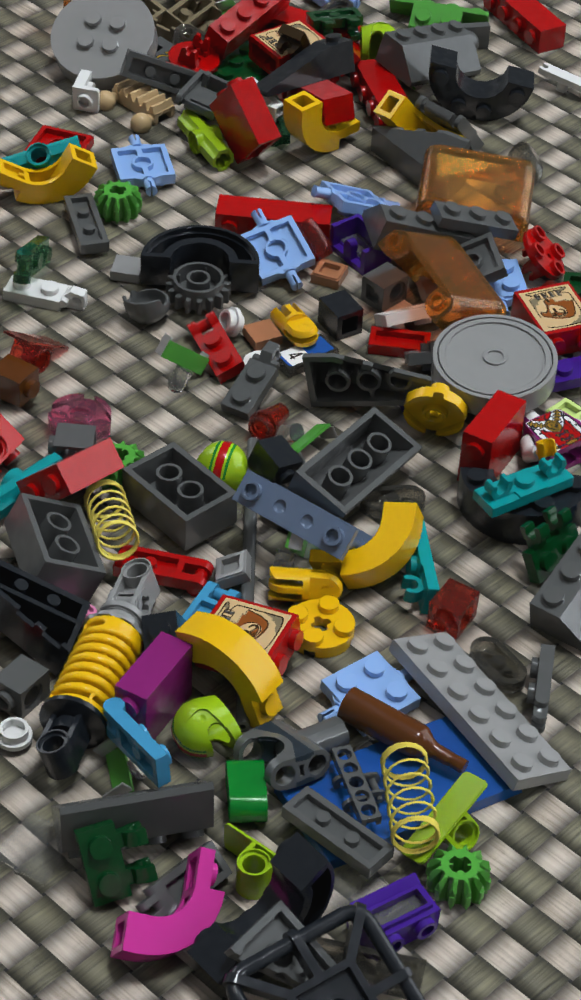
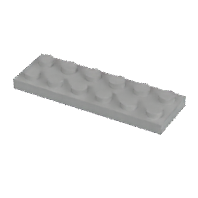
[389,632,572,791]

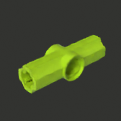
[177,109,234,171]

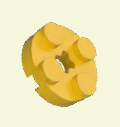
[403,382,468,436]
[288,595,355,658]

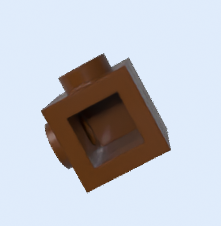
[0,354,40,408]

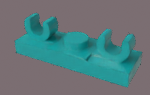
[473,452,574,518]
[401,520,440,614]

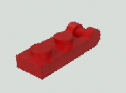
[187,311,245,384]
[113,543,214,597]

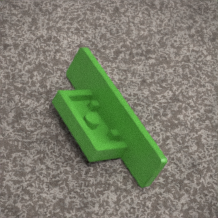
[389,0,489,28]

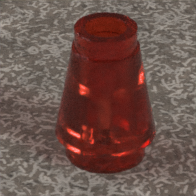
[297,217,334,262]
[248,403,289,440]

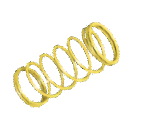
[84,479,140,561]
[380,742,441,854]

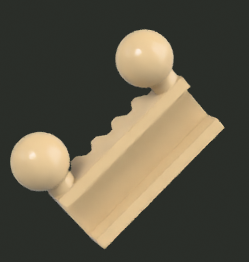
[100,78,175,133]

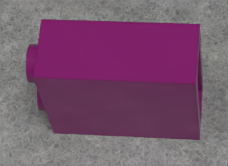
[115,631,193,740]

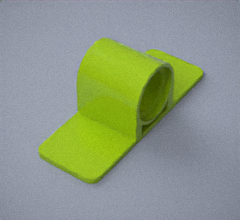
[401,772,488,865]
[224,823,276,900]

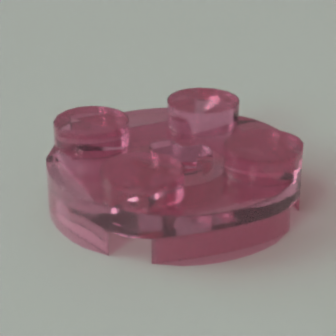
[48,393,112,440]

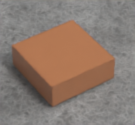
[310,259,348,290]
[242,318,283,351]

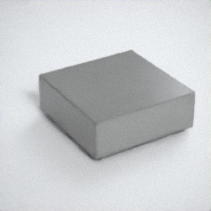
[110,254,141,284]
[215,549,252,589]

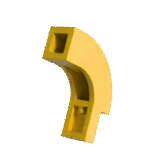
[373,90,465,138]
[283,91,360,152]
[0,143,98,204]
[309,502,424,589]
[175,611,283,728]

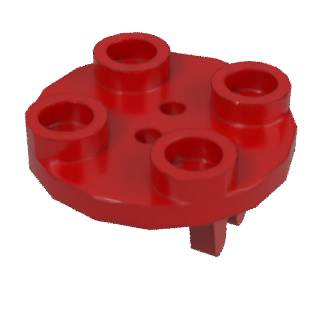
[168,32,220,74]
[521,225,565,281]

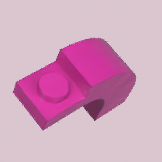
[110,847,225,962]

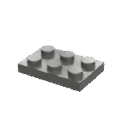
[410,232,508,303]

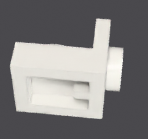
[72,69,100,113]

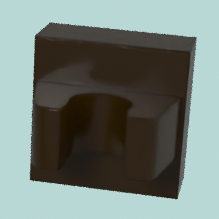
[276,23,311,58]

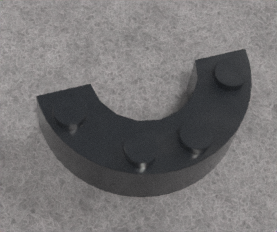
[429,45,534,122]
[141,225,259,293]
[457,467,581,545]
[187,832,335,985]

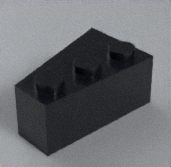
[0,560,91,677]

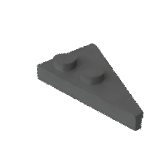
[224,900,336,988]

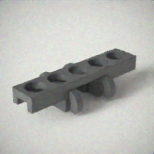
[331,744,386,827]

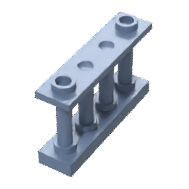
[232,469,373,561]

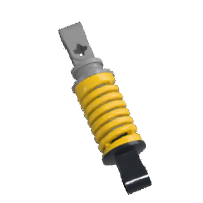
[36,558,160,780]

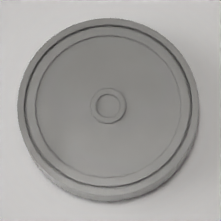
[51,0,158,90]
[431,314,558,415]

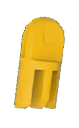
[270,303,318,348]
[267,566,343,602]

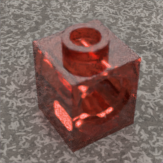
[426,578,480,640]

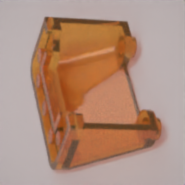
[414,145,535,243]
[377,230,506,331]

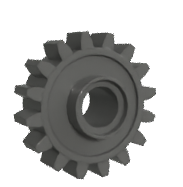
[166,262,231,315]

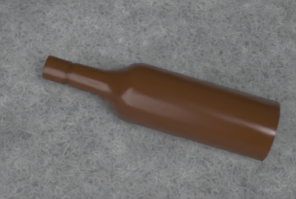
[337,687,469,774]

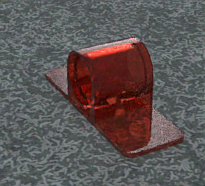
[3,330,69,374]

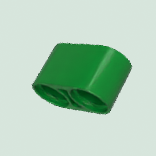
[225,759,268,823]

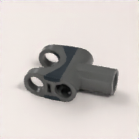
[233,716,350,791]

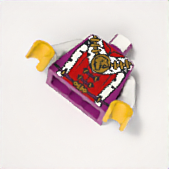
[520,409,581,469]

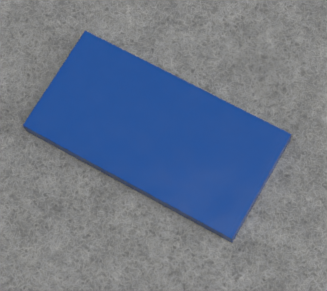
[274,716,522,869]

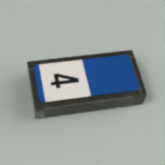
[278,334,339,378]

